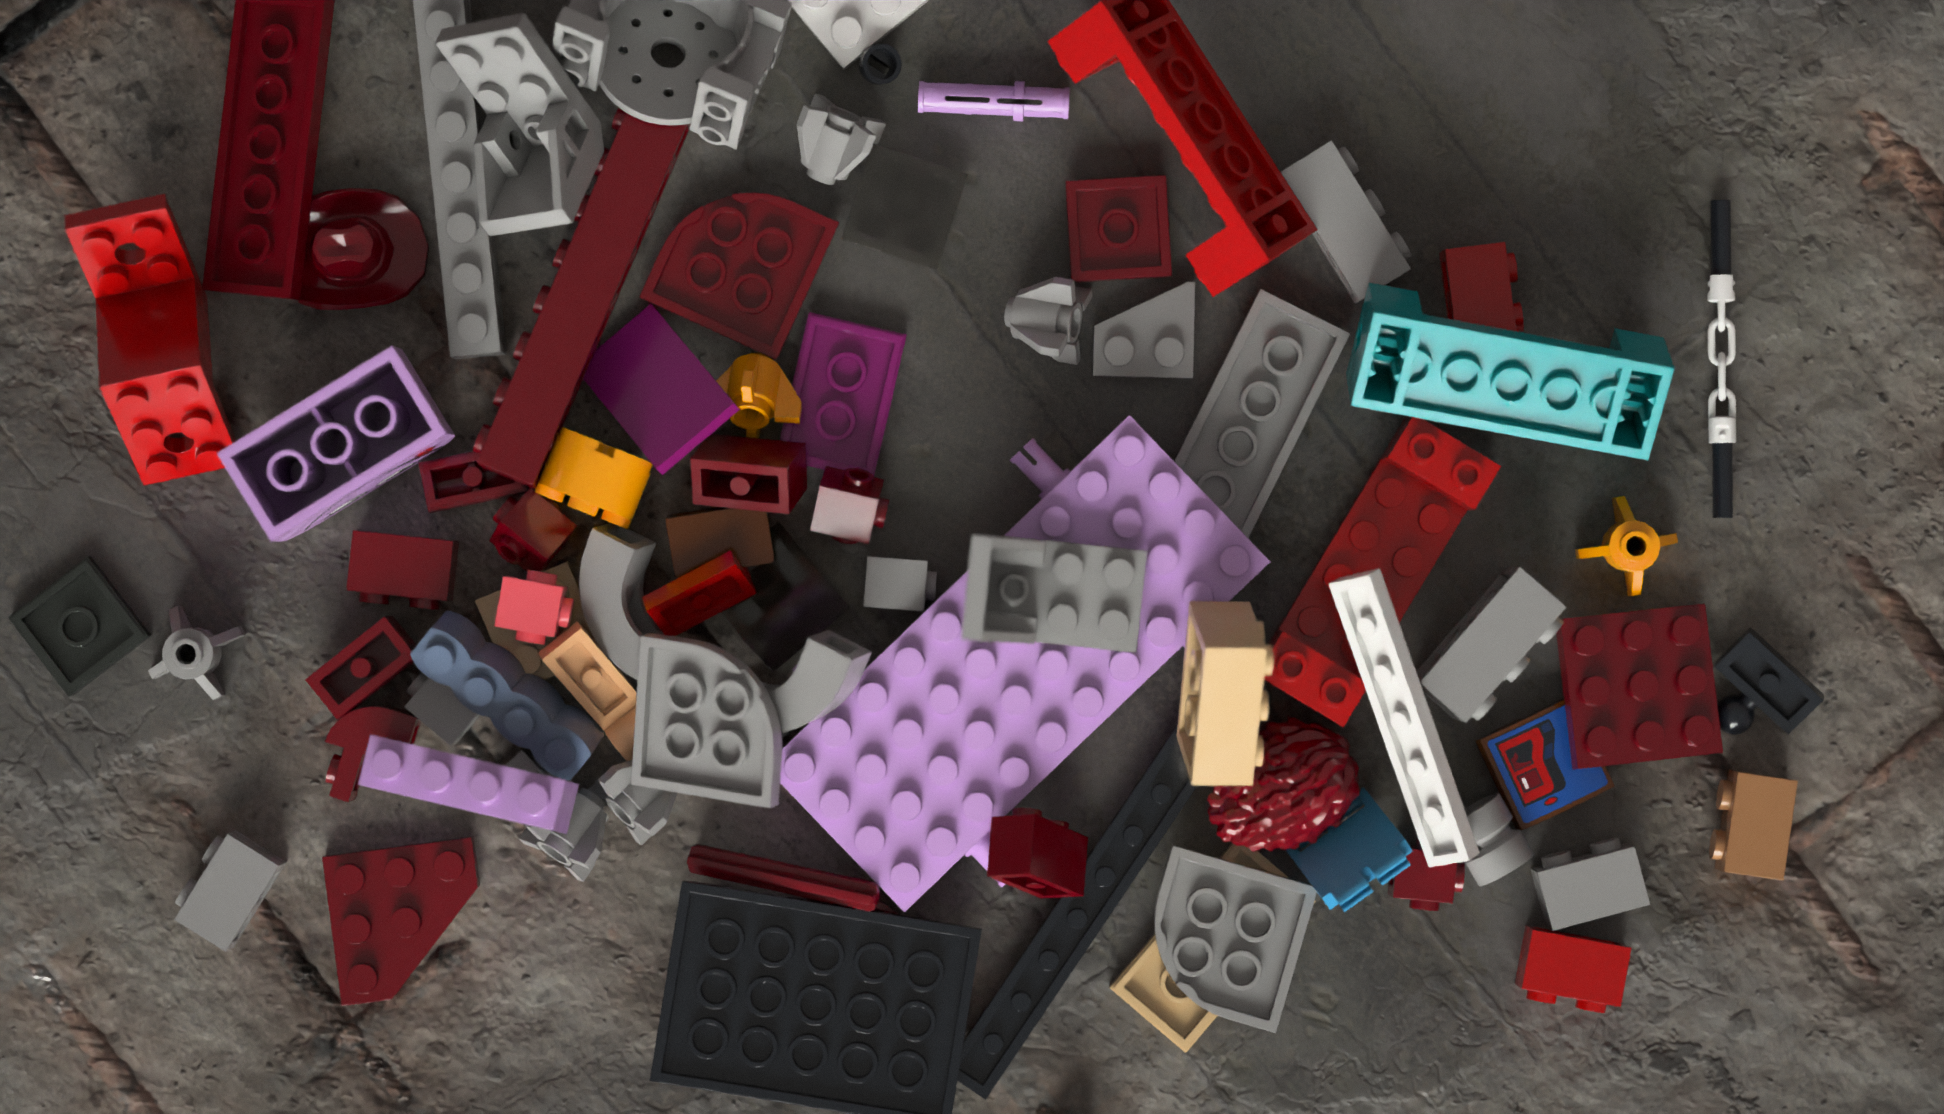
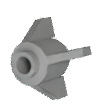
[797,94,886,185]
[1004,277,1092,365]
[148,605,246,700]
[588,760,677,845]
[519,788,609,882]

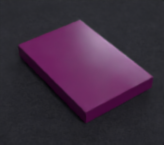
[584,304,740,475]
[780,312,907,476]

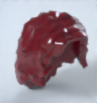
[1207,717,1360,852]

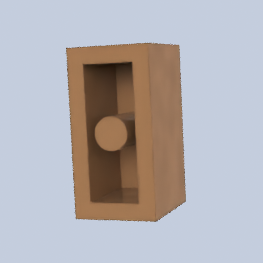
[1709,770,1798,881]

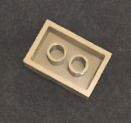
[1177,601,1273,786]

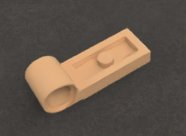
[538,621,637,761]

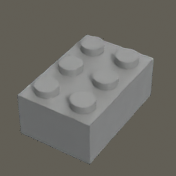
[1416,567,1566,723]

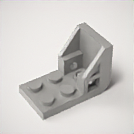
[435,13,604,236]
[961,533,1147,653]

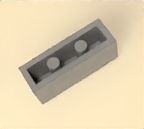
[1281,140,1412,304]

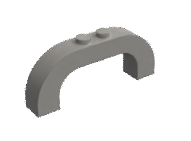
[579,523,871,733]

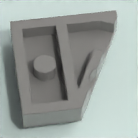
[1092,282,1195,379]

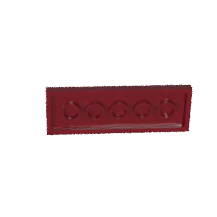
[202,0,335,300]

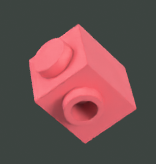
[494,570,574,645]

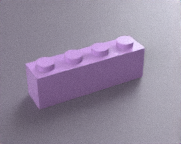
[358,735,579,834]

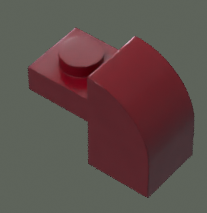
[325,705,422,802]

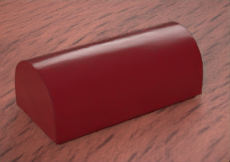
[419,451,529,513]

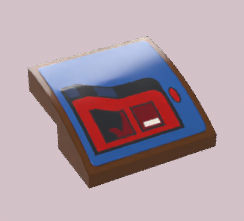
[1475,698,1615,831]

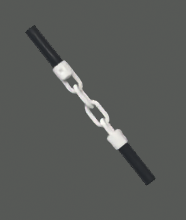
[1707,200,1736,518]

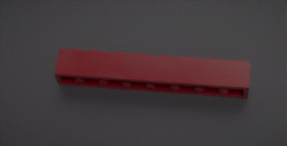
[473,107,691,489]

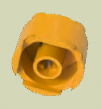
[534,427,653,529]

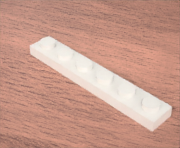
[1329,568,1480,867]

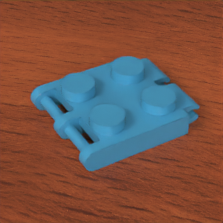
[1286,787,1412,912]

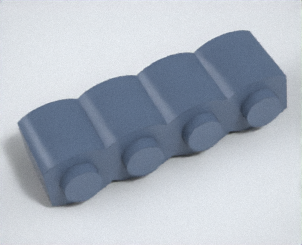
[410,610,604,781]

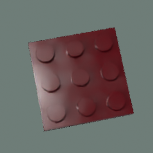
[1556,603,1723,770]

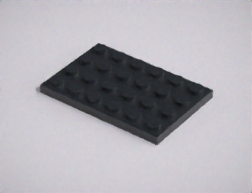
[650,880,982,1114]

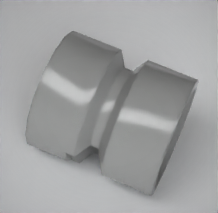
[1464,793,1535,886]

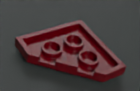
[322,836,480,1006]

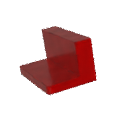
[642,550,756,636]

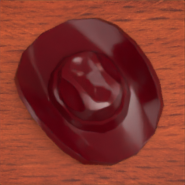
[297,188,429,310]

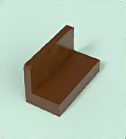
[665,507,774,578]

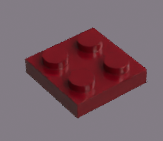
[1065,175,1172,283]

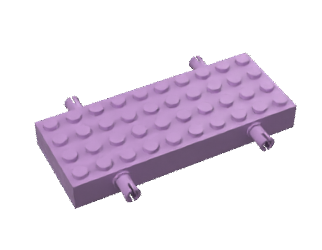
[780,415,1270,912]

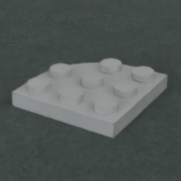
[631,633,782,808]
[1154,844,1317,1033]

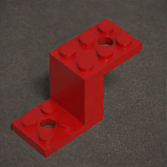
[64,193,237,485]

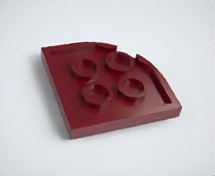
[639,193,839,360]

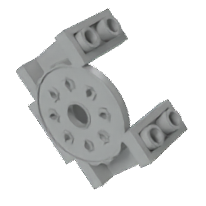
[552,0,792,149]

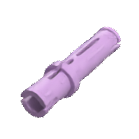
[918,81,1070,122]

